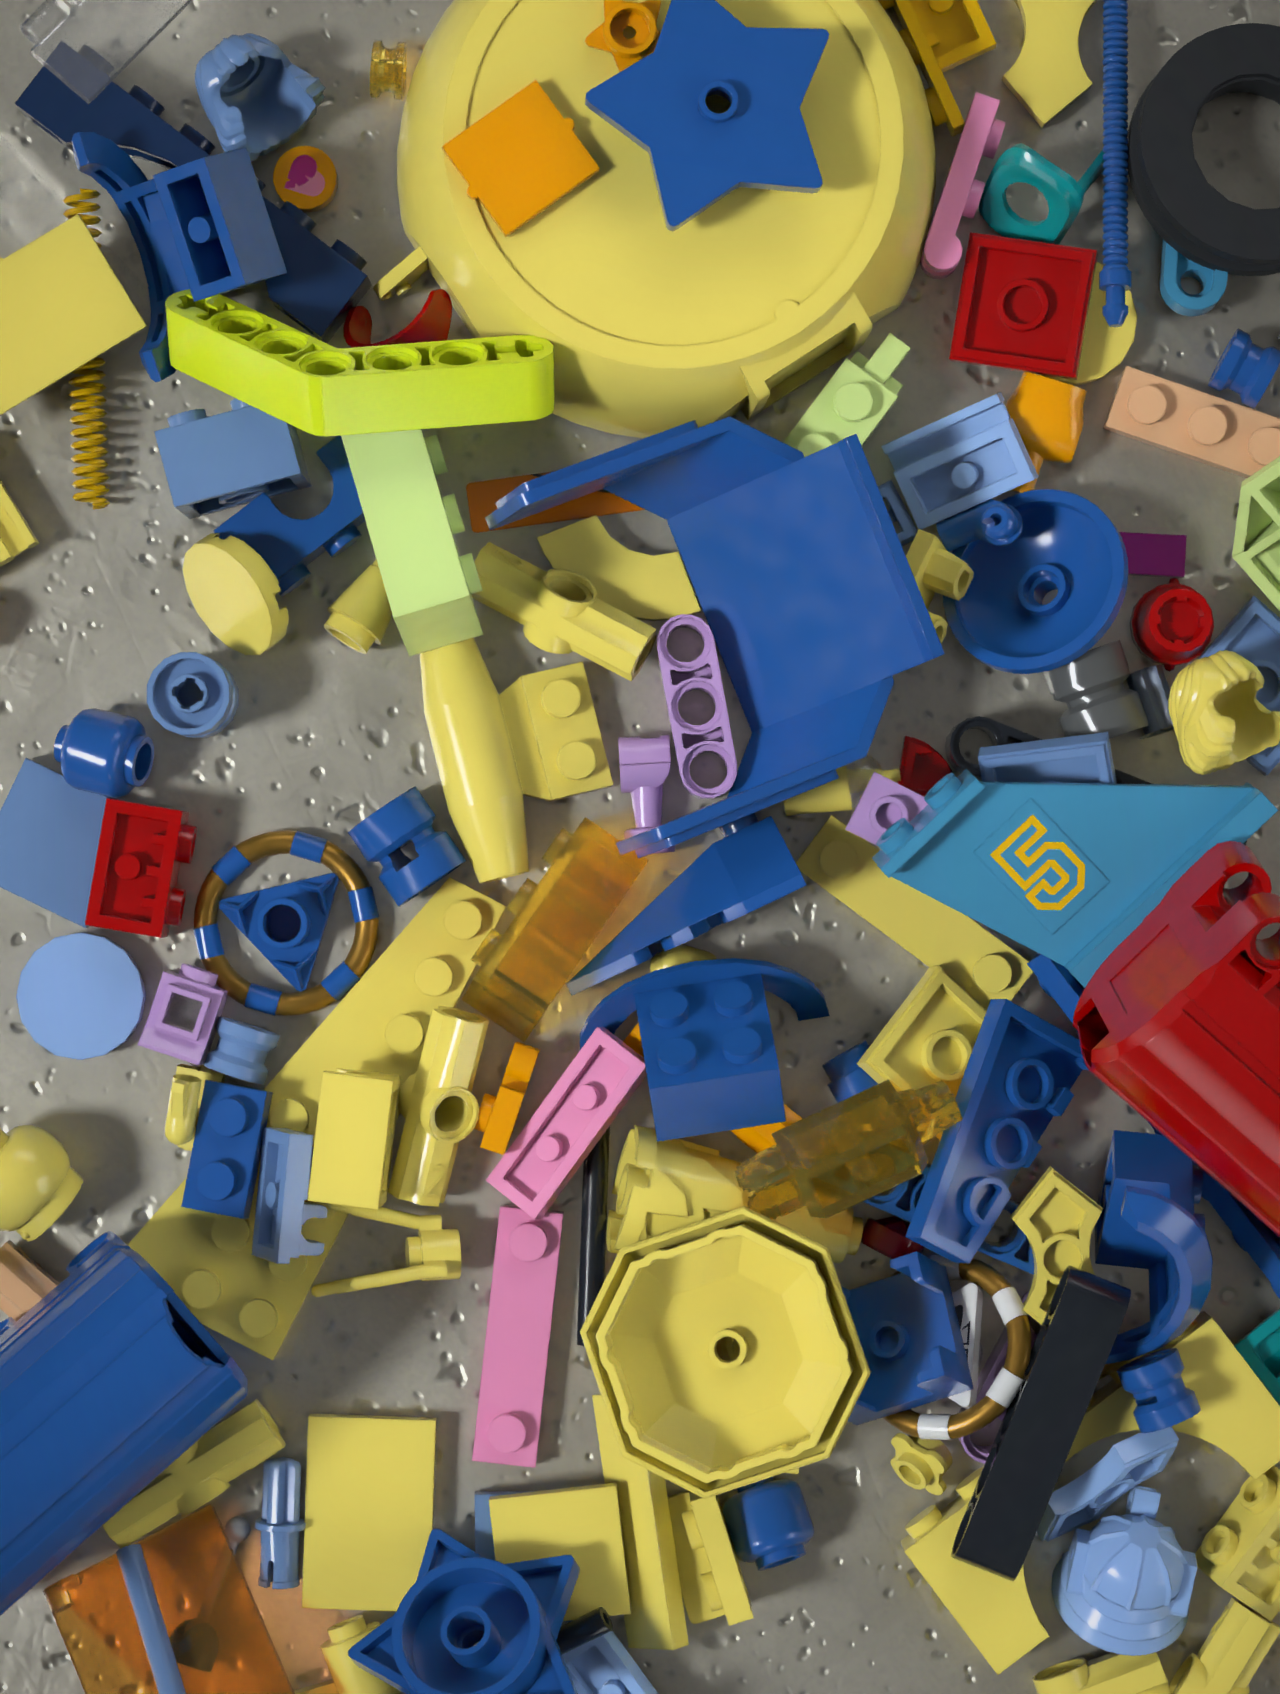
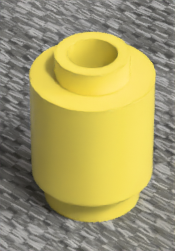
[320,1615,401,1694]

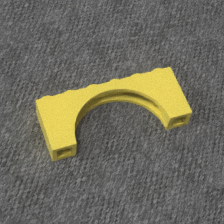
[900,1311,1280,1675]

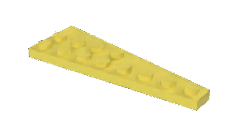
[128,877,507,1361]

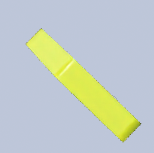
[165,289,555,437]

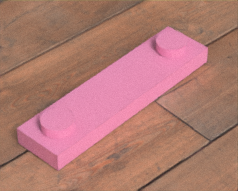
[472,1205,564,1468]

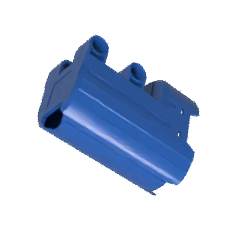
[0,1231,248,1616]

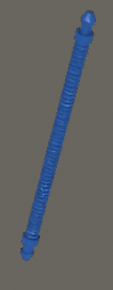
[1099,0,1132,327]

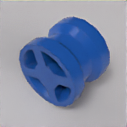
[1208,328,1280,409]

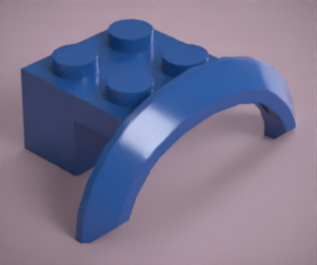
[72,132,287,382]
[580,958,830,1142]
[1095,1130,1213,1364]

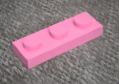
[486,1027,647,1220]

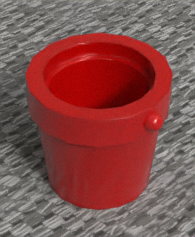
[1129,578,1214,672]

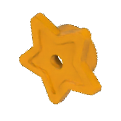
[585,0,661,72]

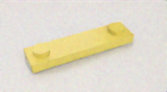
[796,815,1033,1009]

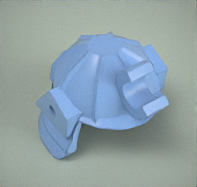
[1052,1485,1197,1656]

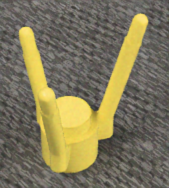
[311,1203,461,1297]

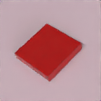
[949,232,1098,380]

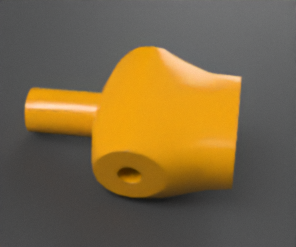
[1006,372,1087,493]

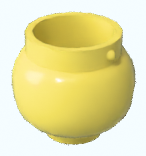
[0,1125,83,1241]

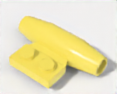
[420,638,613,884]

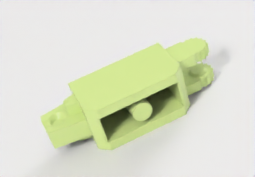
[783,333,911,457]

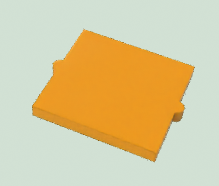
[442,80,600,237]

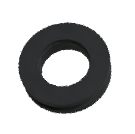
[1127,23,1280,276]

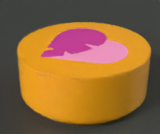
[273,146,338,213]

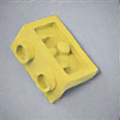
[1195,1465,1280,1622]
[668,1491,754,1626]

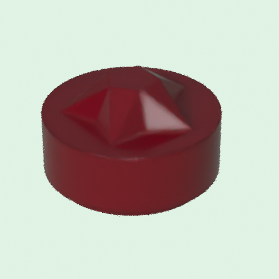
[861,1216,925,1259]

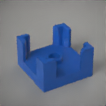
[841,1251,974,1425]

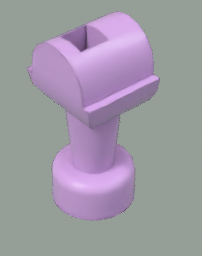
[618,735,676,855]

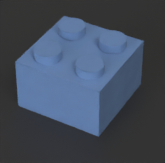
[154,399,312,519]

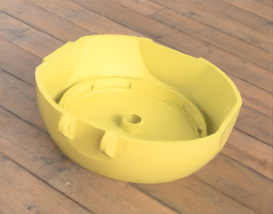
[373,0,936,438]

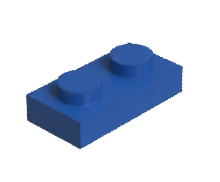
[181,1080,273,1219]

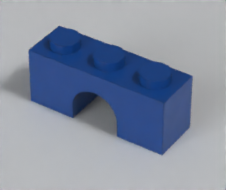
[213,436,365,597]

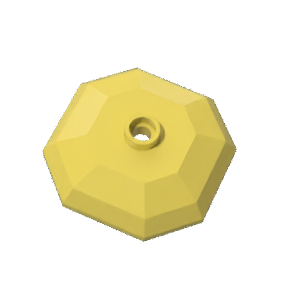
[580,1206,871,1499]

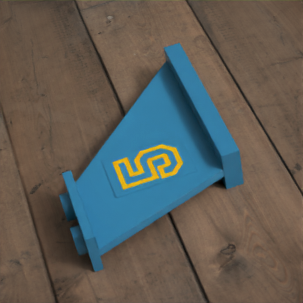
[872,769,1278,988]

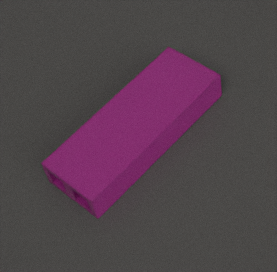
[1119,532,1187,578]

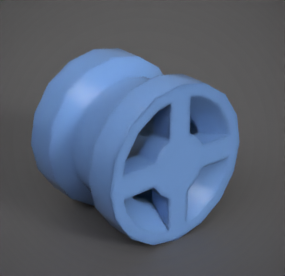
[204,1016,280,1085]

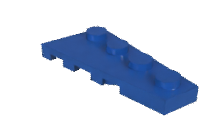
[905,999,1089,1263]

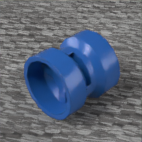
[1117,1348,1201,1433]

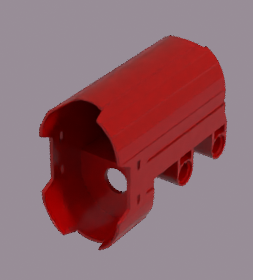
[1073,841,1280,1237]

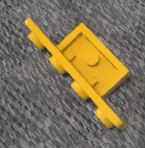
[878,0,997,137]

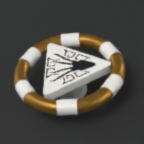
[883,1255,1031,1440]

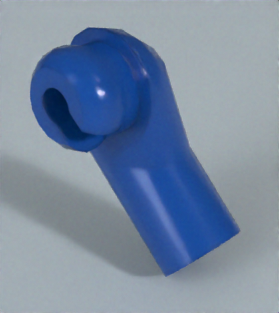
[936,499,1023,551]

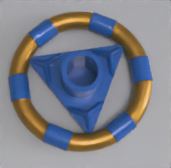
[193,830,379,1016]

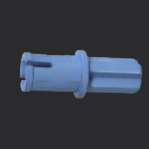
[255,1457,306,1589]

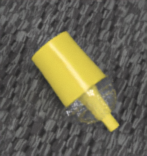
[783,754,901,816]

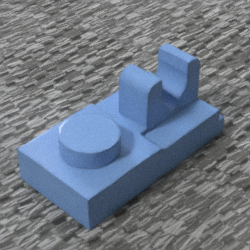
[252,1127,328,1264]

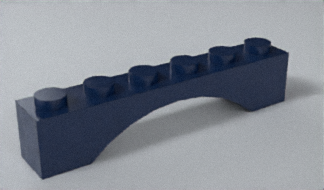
[15,42,372,344]

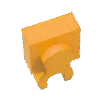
[474,1041,540,1155]

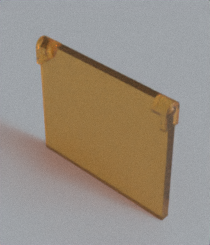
[43,1504,295,1694]

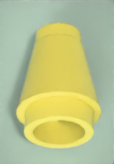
[324,559,392,654]

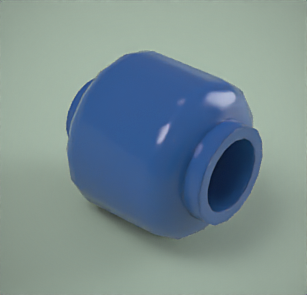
[54,708,154,798]
[721,1477,814,1571]

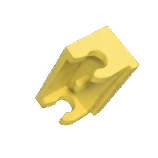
[307,1068,401,1210]

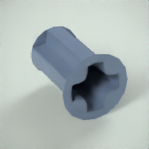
[1126,664,1174,739]

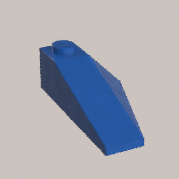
[566,813,807,996]

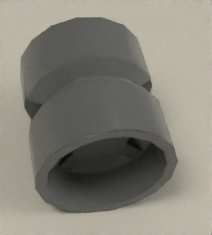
[1043,640,1149,739]

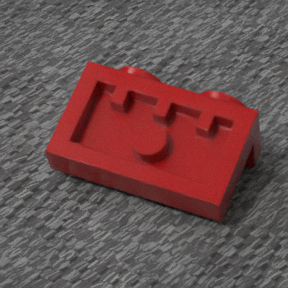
[85,798,197,938]

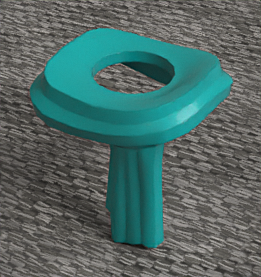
[979,143,1105,245]

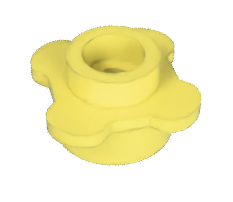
[890,1433,953,1495]

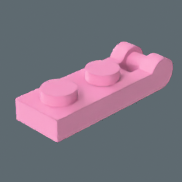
[920,92,1006,279]

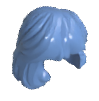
[195,33,325,162]

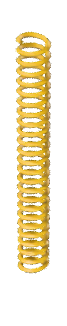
[62,188,110,510]

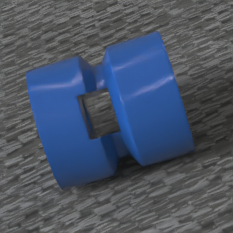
[348,786,467,907]

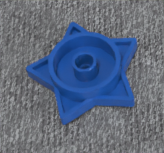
[585,0,829,232]
[348,1528,580,1694]

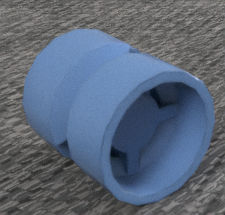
[147,652,239,738]

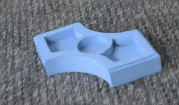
[1037,1427,1179,1542]

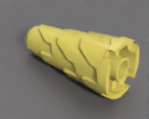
[606,1125,863,1264]

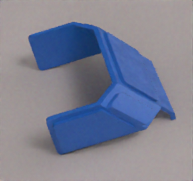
[485,416,945,858]

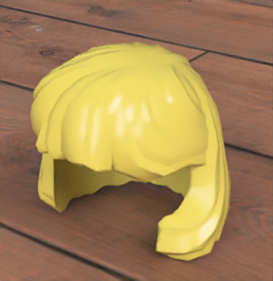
[1168,650,1280,775]

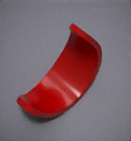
[343,289,452,348]

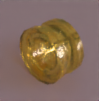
[370,40,407,100]

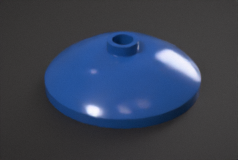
[942,489,1129,674]

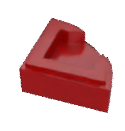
[897,736,953,797]

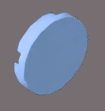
[16,932,146,1060]

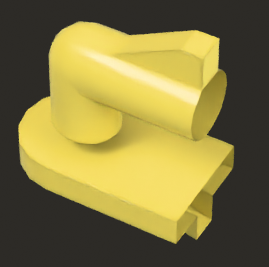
[165,1064,226,1151]

